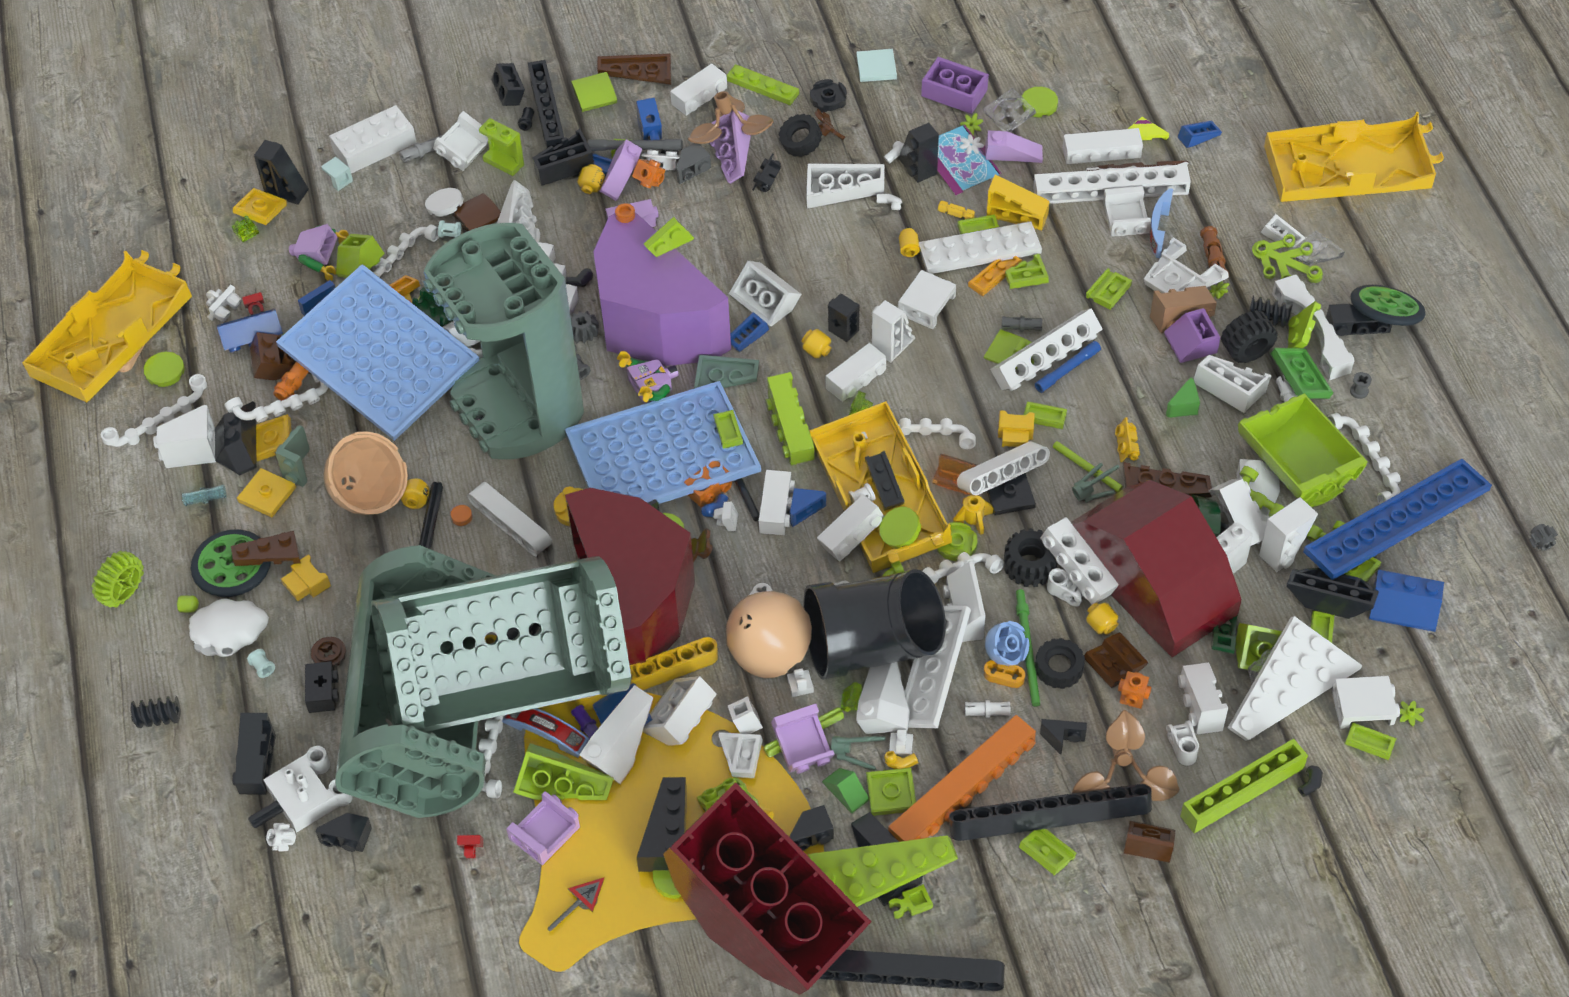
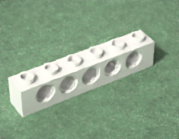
[990,308,1103,391]

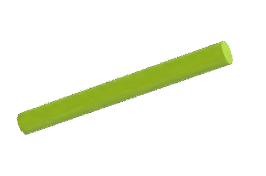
[1053,441,1123,492]

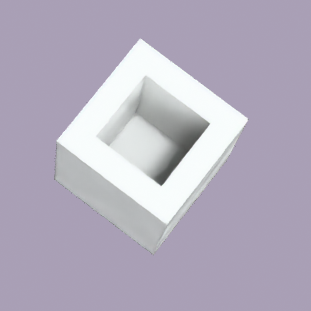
[728,696,763,734]

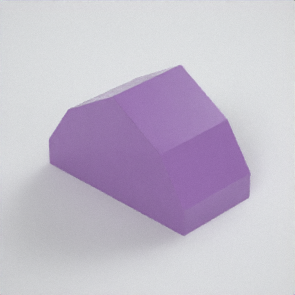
[593,212,731,366]

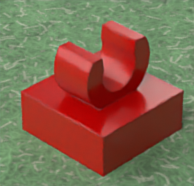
[242,292,264,315]
[457,835,483,858]

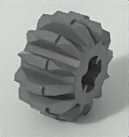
[571,310,599,344]

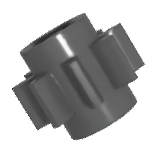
[1529,524,1558,551]

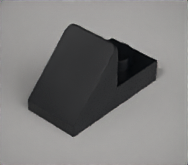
[1040,719,1087,755]

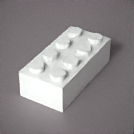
[329,105,417,173]

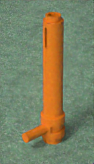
[273,361,309,401]

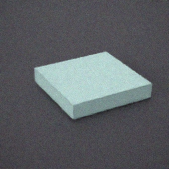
[856,49,897,82]

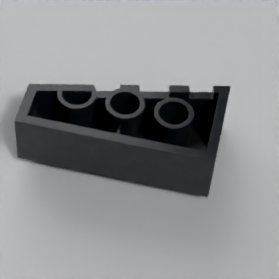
[637,777,687,872]

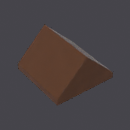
[1124,821,1176,863]

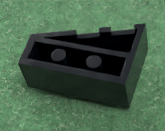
[898,123,939,183]
[532,128,594,186]
[254,140,309,205]
[232,713,276,795]

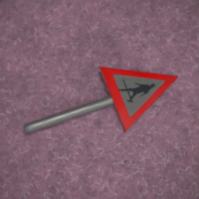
[548,877,605,931]

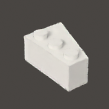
[871,300,915,363]
[1194,355,1271,413]
[1209,479,1267,546]
[1259,497,1318,572]

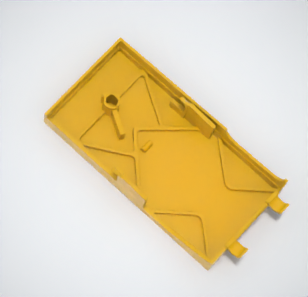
[1264,112,1444,202]
[22,250,192,403]
[809,401,952,573]

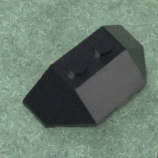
[215,401,257,475]
[1286,568,1379,619]

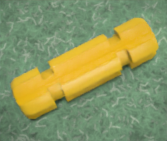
[938,200,975,220]

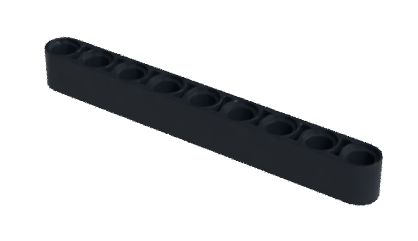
[949,784,1152,841]
[819,950,1005,991]

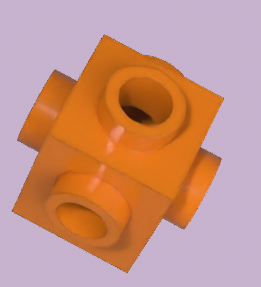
[632,159,666,188]
[1118,671,1152,709]

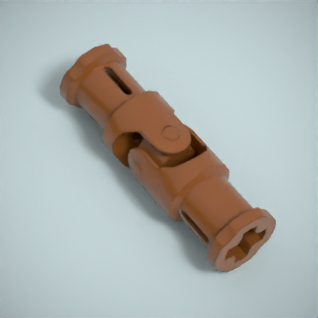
[1200,226,1229,281]

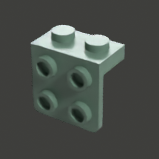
[275,425,310,487]

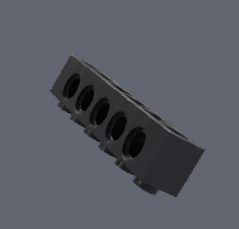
[527,60,564,149]

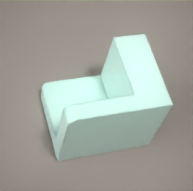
[321,157,353,191]

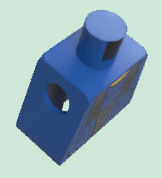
[636,97,662,140]

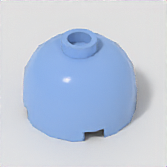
[985,621,1029,666]

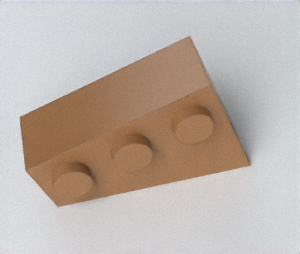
[1150,286,1217,334]

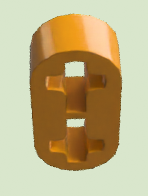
[984,660,1025,688]

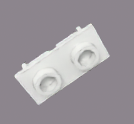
[642,150,680,171]

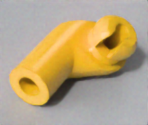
[884,751,919,769]

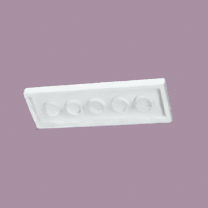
[919,221,1042,274]
[905,605,971,728]

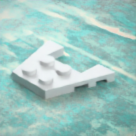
[1144,237,1229,293]

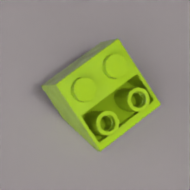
[336,234,385,278]

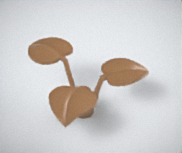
[688,91,774,144]
[1072,710,1180,801]

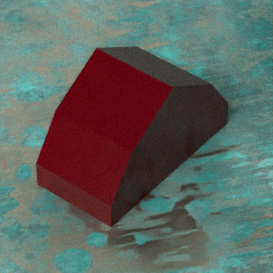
[1071,480,1242,658]
[565,488,695,666]
[663,782,872,995]

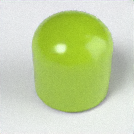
[177,595,199,613]

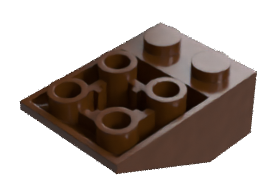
[250,332,311,381]

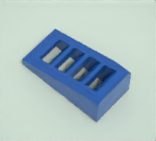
[1178,121,1222,148]
[730,312,769,352]

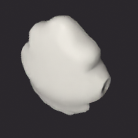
[189,599,269,657]

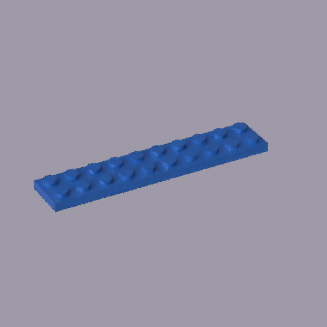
[1303,459,1492,580]

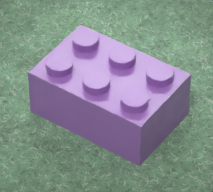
[921,57,989,114]

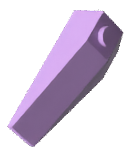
[710,110,751,183]

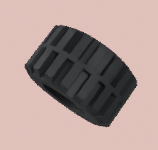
[1221,311,1278,363]
[1004,528,1058,587]

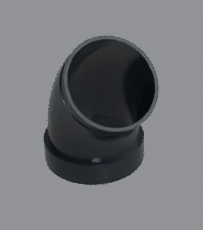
[803,569,946,680]

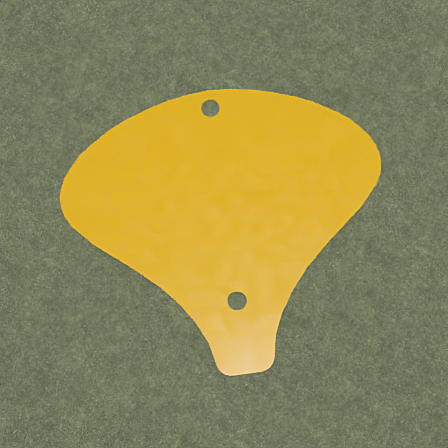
[519,692,824,972]

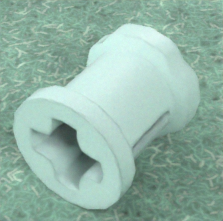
[438,220,461,238]
[247,649,275,678]

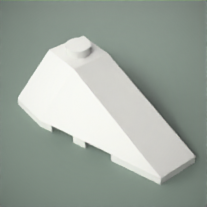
[856,662,910,734]
[579,685,653,784]

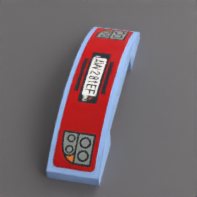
[1150,188,1173,259]
[502,708,589,758]

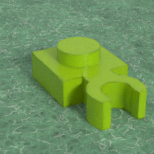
[888,884,933,919]

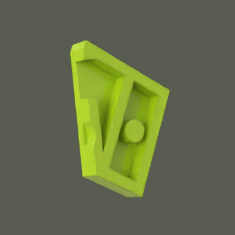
[644,217,694,257]
[1005,254,1049,289]
[1288,301,1321,348]

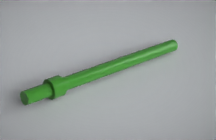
[1016,589,1040,707]

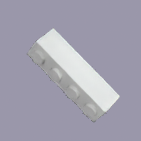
[1062,128,1143,164]

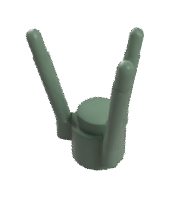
[1072,463,1120,503]
[831,736,886,770]

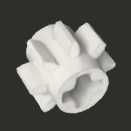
[266,823,296,851]

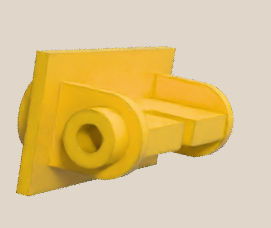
[1115,417,1140,462]

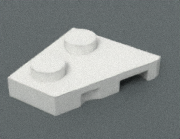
[719,732,763,778]

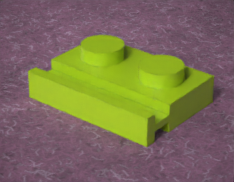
[1086,268,1132,310]
[1019,829,1077,876]

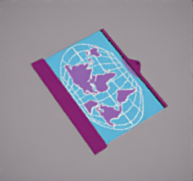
[937,125,1002,195]

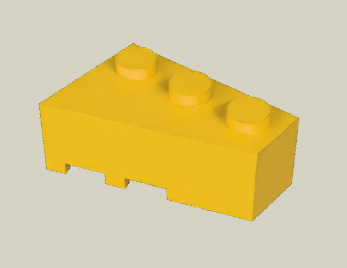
[986,174,1050,230]

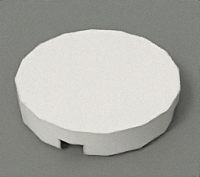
[425,188,463,217]

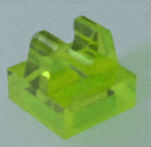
[232,216,259,242]
[848,391,873,416]
[841,682,862,712]

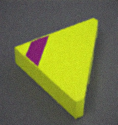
[1128,117,1169,140]

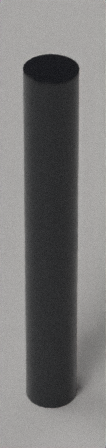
[734,478,760,521]

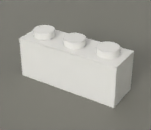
[670,64,727,116]
[826,343,886,402]
[759,470,795,535]
[817,494,884,562]

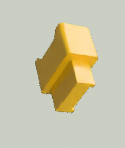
[998,410,1035,447]
[281,554,331,602]

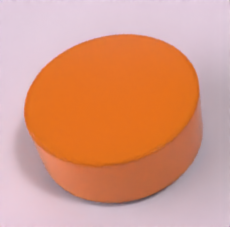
[615,203,635,223]
[451,505,472,526]

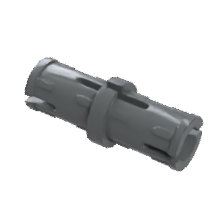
[1002,316,1043,332]

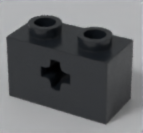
[828,293,860,342]
[305,661,339,713]

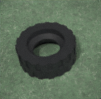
[778,114,822,157]
[1035,638,1085,689]

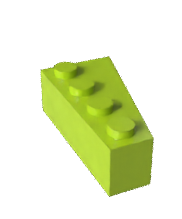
[765,372,815,465]

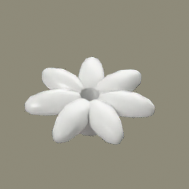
[960,134,984,154]

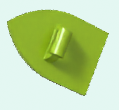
[984,329,1034,370]

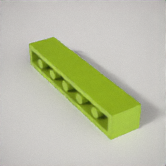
[1180,739,1308,834]

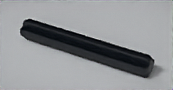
[419,481,443,549]

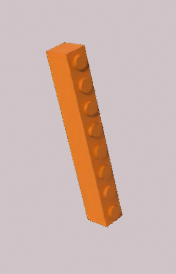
[888,715,1036,842]

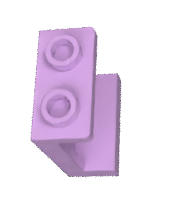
[771,704,835,774]
[506,791,580,865]

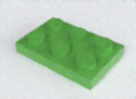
[1271,348,1333,399]

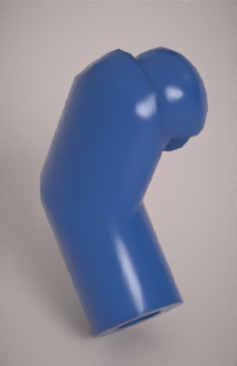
[701,494,728,517]

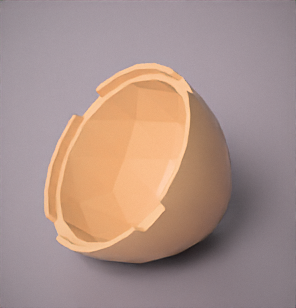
[324,432,408,515]
[725,591,812,678]

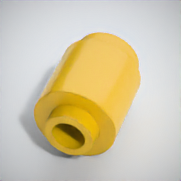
[899,228,920,257]

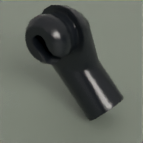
[566,268,593,287]
[1298,765,1323,797]

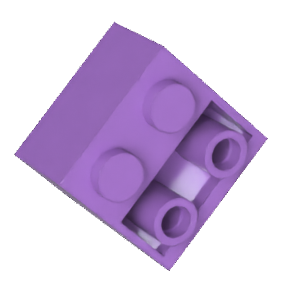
[1164,308,1220,363]

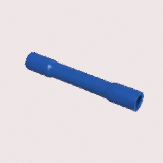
[1035,341,1101,393]

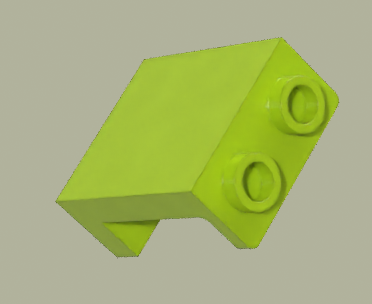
[479,118,524,176]

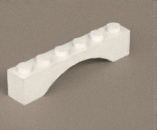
[1272,275,1354,380]

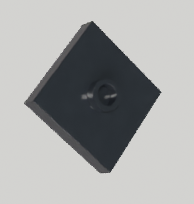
[987,473,1036,516]

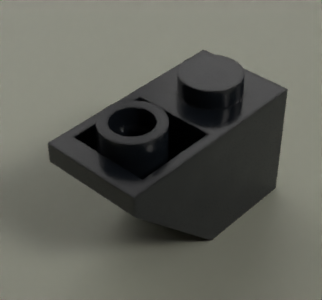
[789,805,834,851]
[315,813,372,852]

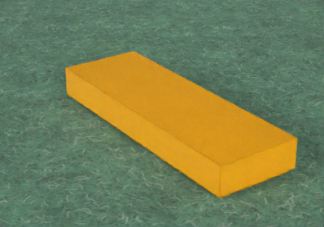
[968,256,1022,296]

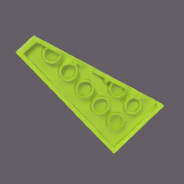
[808,835,958,907]

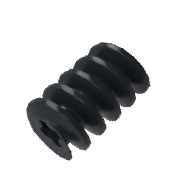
[1249,295,1293,328]
[130,696,181,729]

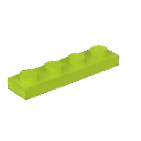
[727,64,799,106]

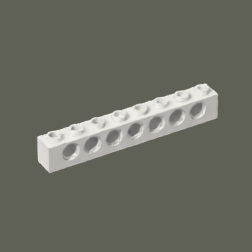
[1033,164,1191,204]

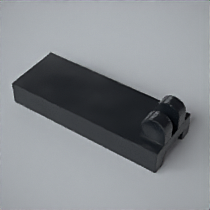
[865,451,905,511]

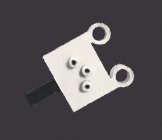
[248,746,353,833]

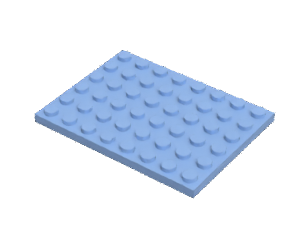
[276,264,479,441]
[565,381,761,504]

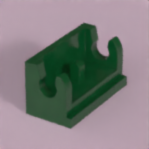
[412,287,453,327]

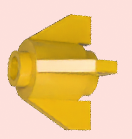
[953,495,993,535]

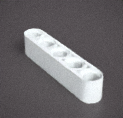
[957,441,1050,495]
[467,482,553,557]

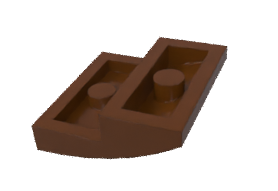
[452,193,501,232]
[1084,632,1148,688]

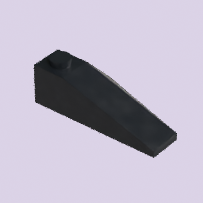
[851,812,923,906]

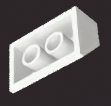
[729,261,802,326]
[943,561,985,642]
[642,676,716,745]

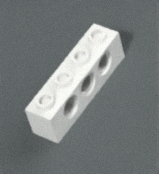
[1040,517,1119,605]

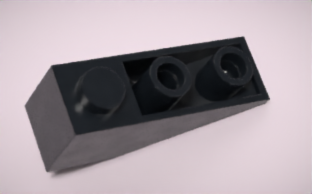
[1326,304,1392,336]

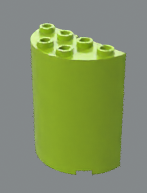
[1238,393,1368,507]

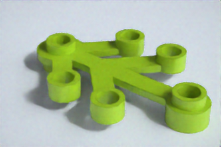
[1252,234,1323,283]

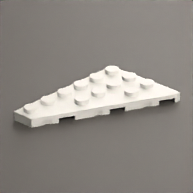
[1228,616,1362,741]

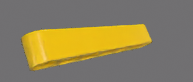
[575,637,718,711]

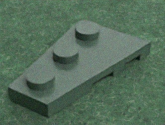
[694,355,760,389]

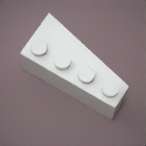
[807,164,884,209]

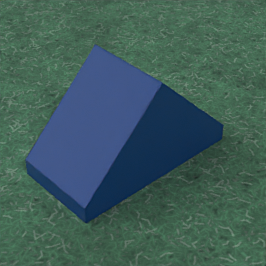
[790,488,826,527]

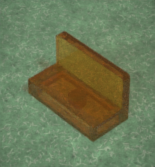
[932,454,977,495]

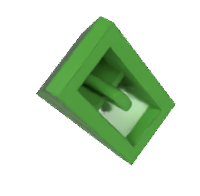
[1166,377,1200,418]
[822,768,869,813]

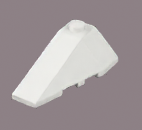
[497,180,540,242]
[1237,459,1280,544]

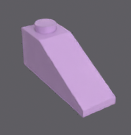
[985,130,1043,163]
[600,139,642,201]

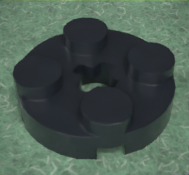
[810,79,847,113]

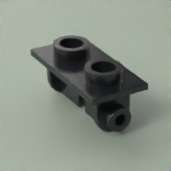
[752,153,781,192]

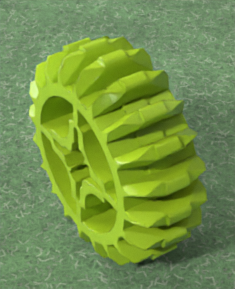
[92,551,144,608]

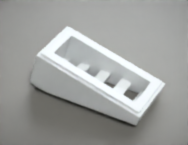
[1261,214,1306,250]

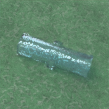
[182,484,227,506]

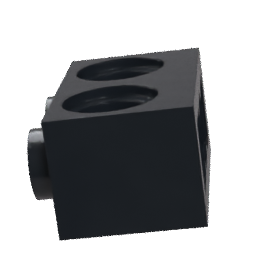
[491,63,525,106]

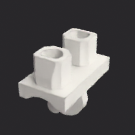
[206,285,242,322]

